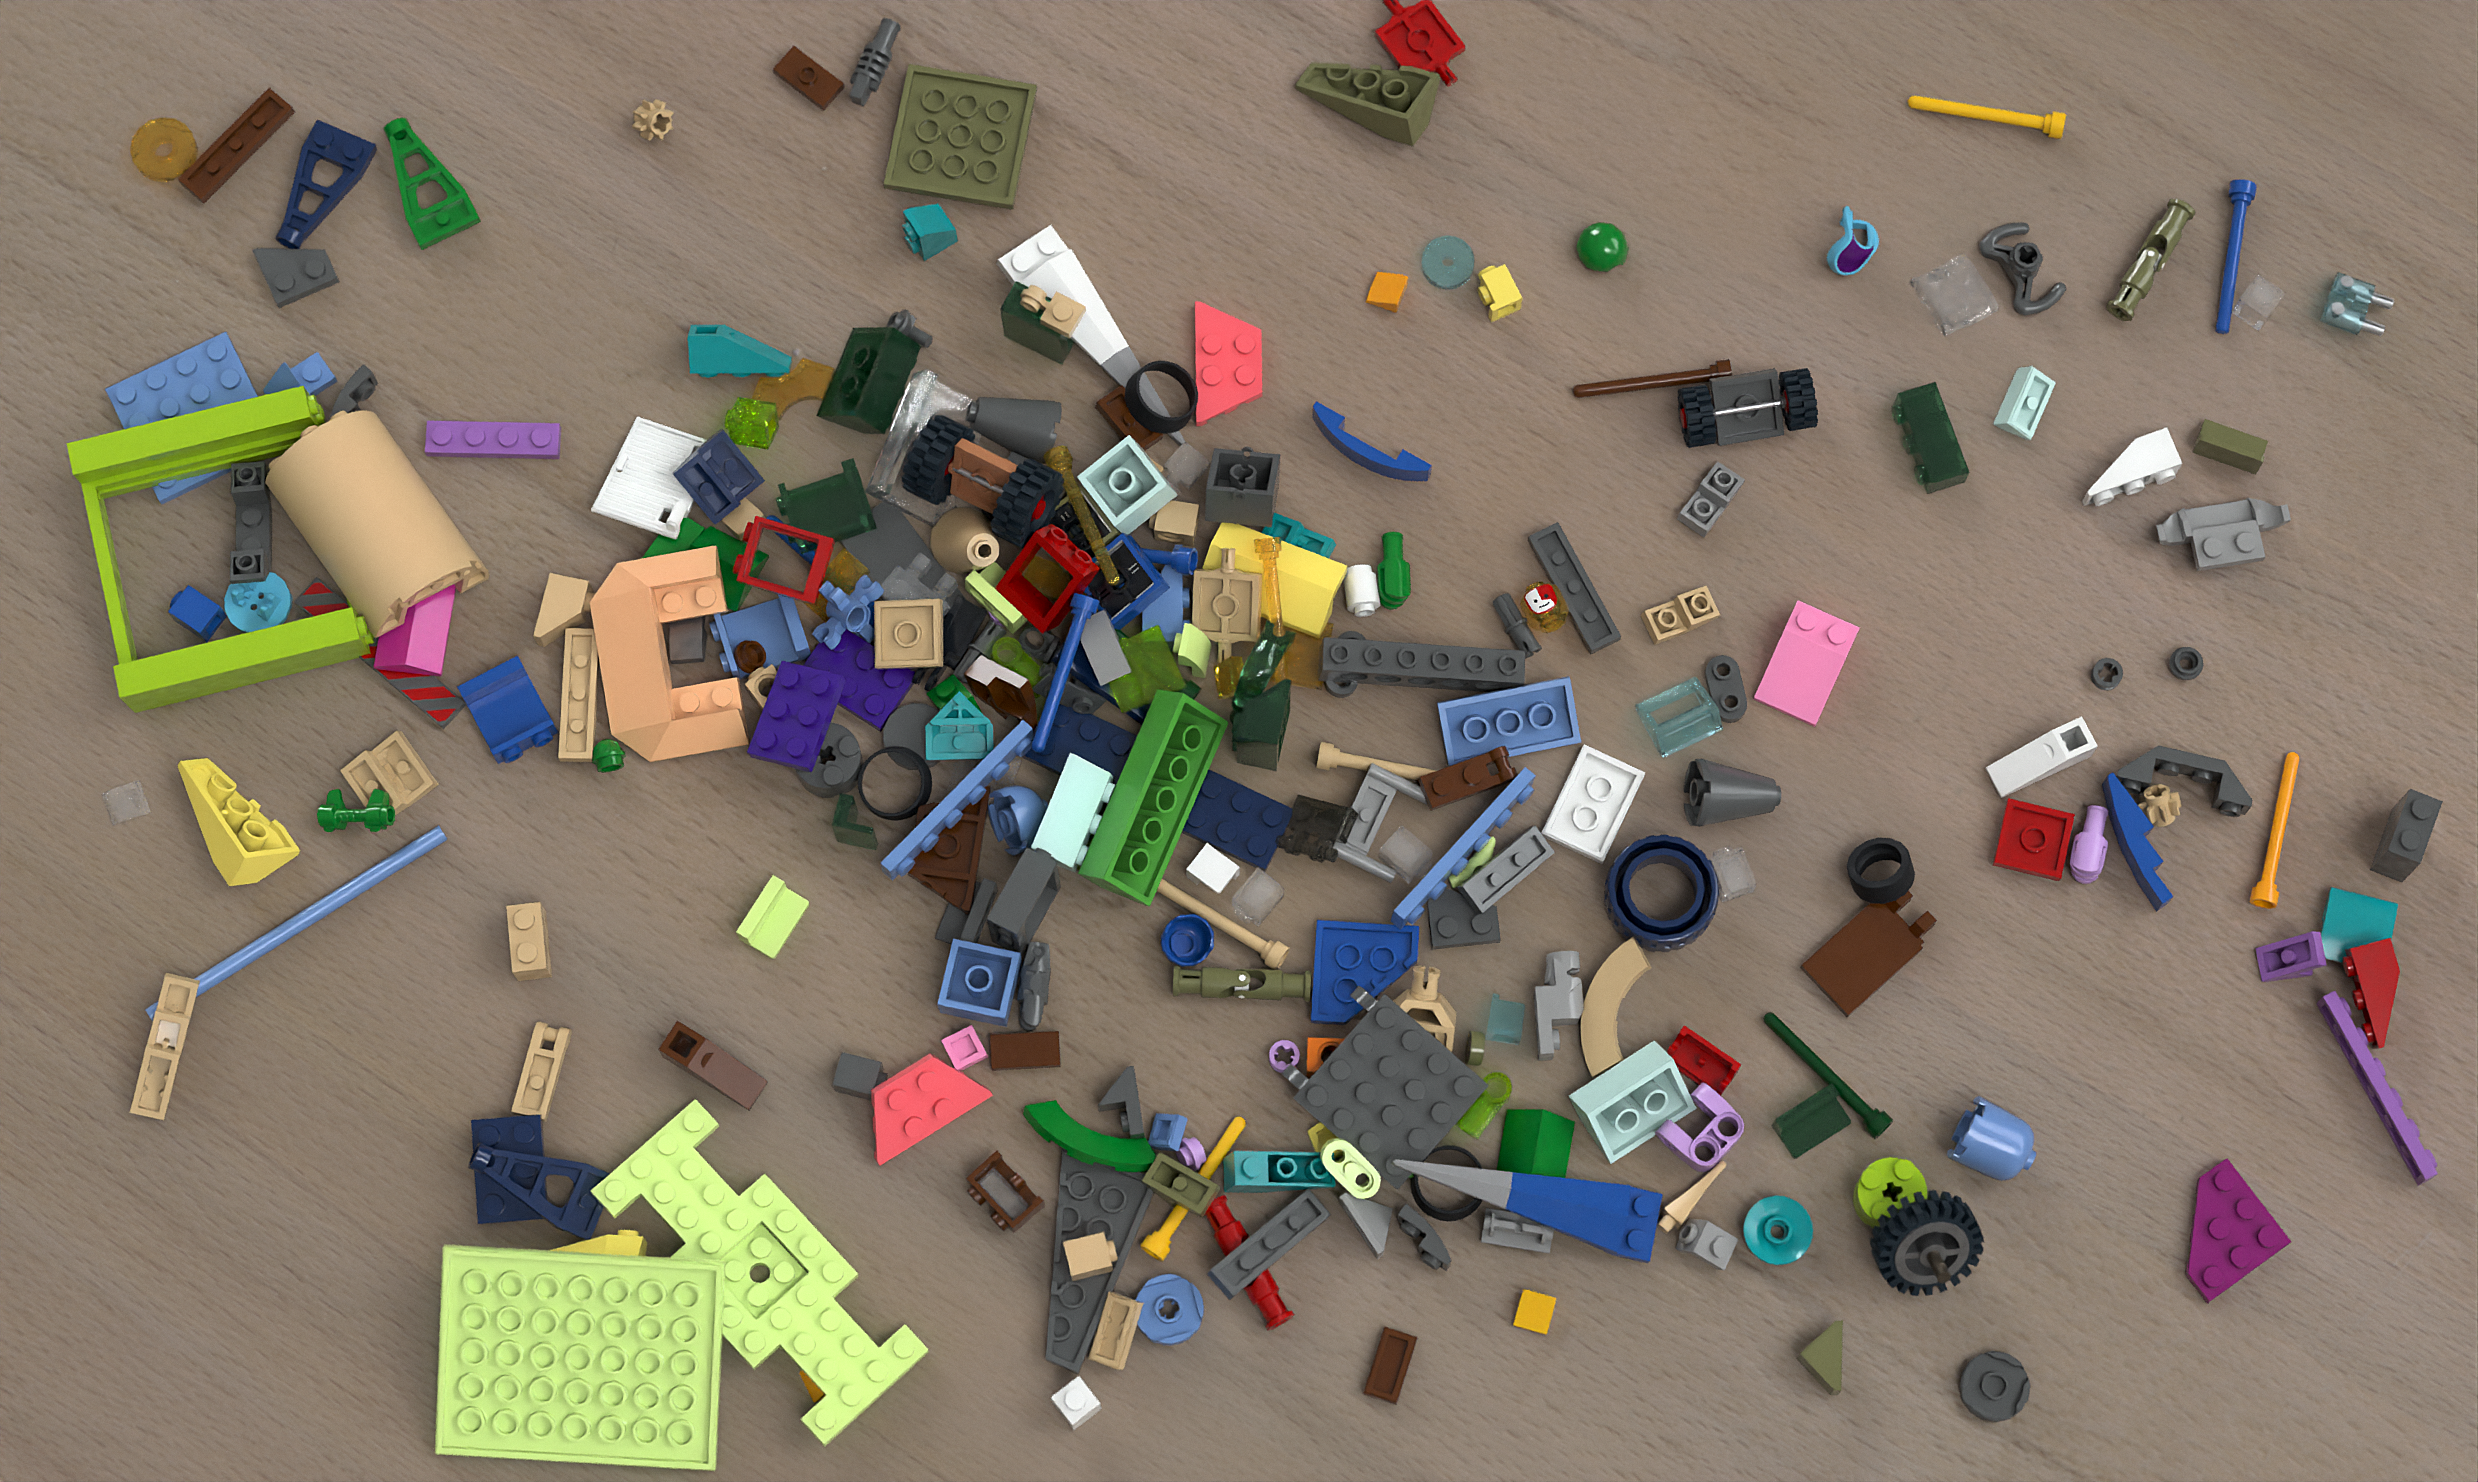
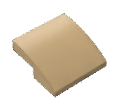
[340,730,439,815]

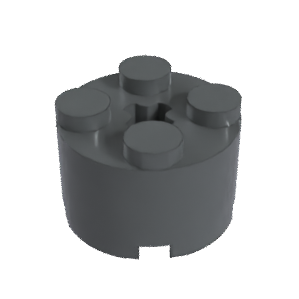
[795,723,863,798]

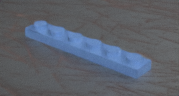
[881,720,1034,881]
[1390,767,1536,930]

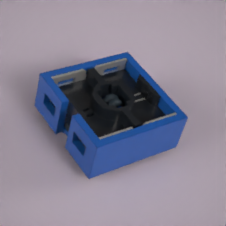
[1084,533,1170,630]

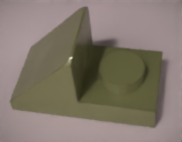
[1142,1152,1220,1218]

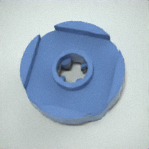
[1136,1274,1204,1345]

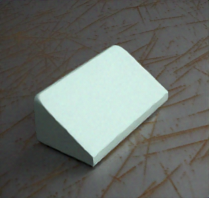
[1994,366,2056,440]

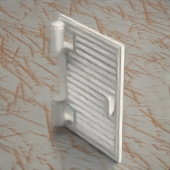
[591,416,707,540]

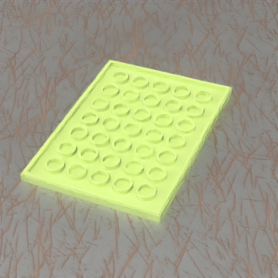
[435,1245,725,1471]

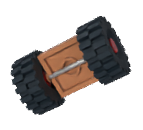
[902,415,1064,549]

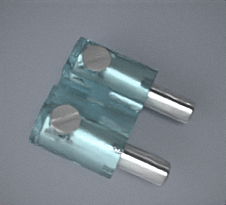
[2320,272,2394,336]

